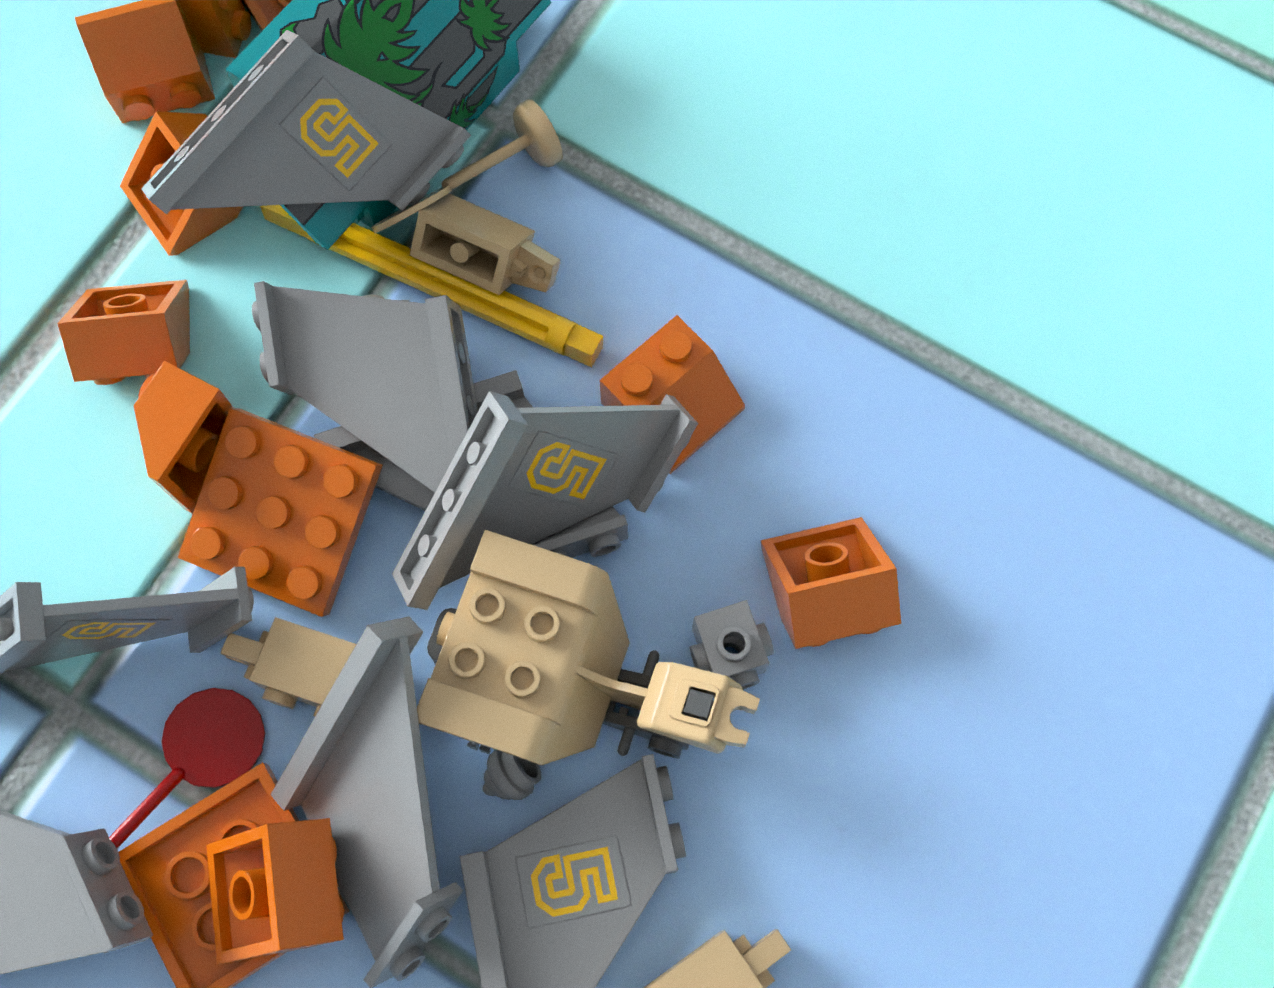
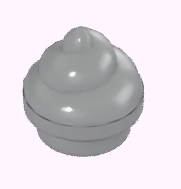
[483,750,541,800]

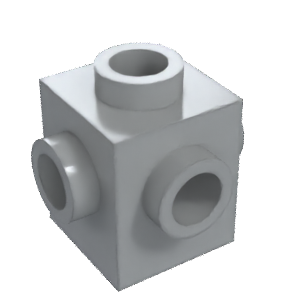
[690,600,774,690]

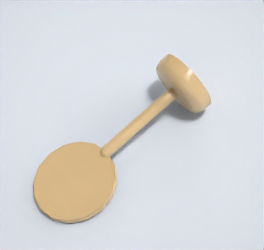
[371,99,563,233]

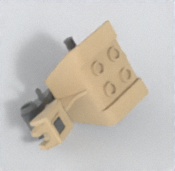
[417,530,760,766]

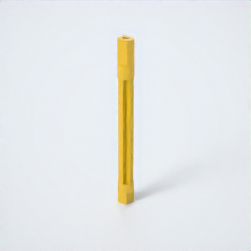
[260,205,603,367]

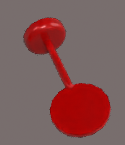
[109,688,265,849]

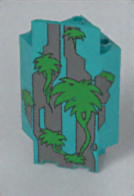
[225,0,552,250]

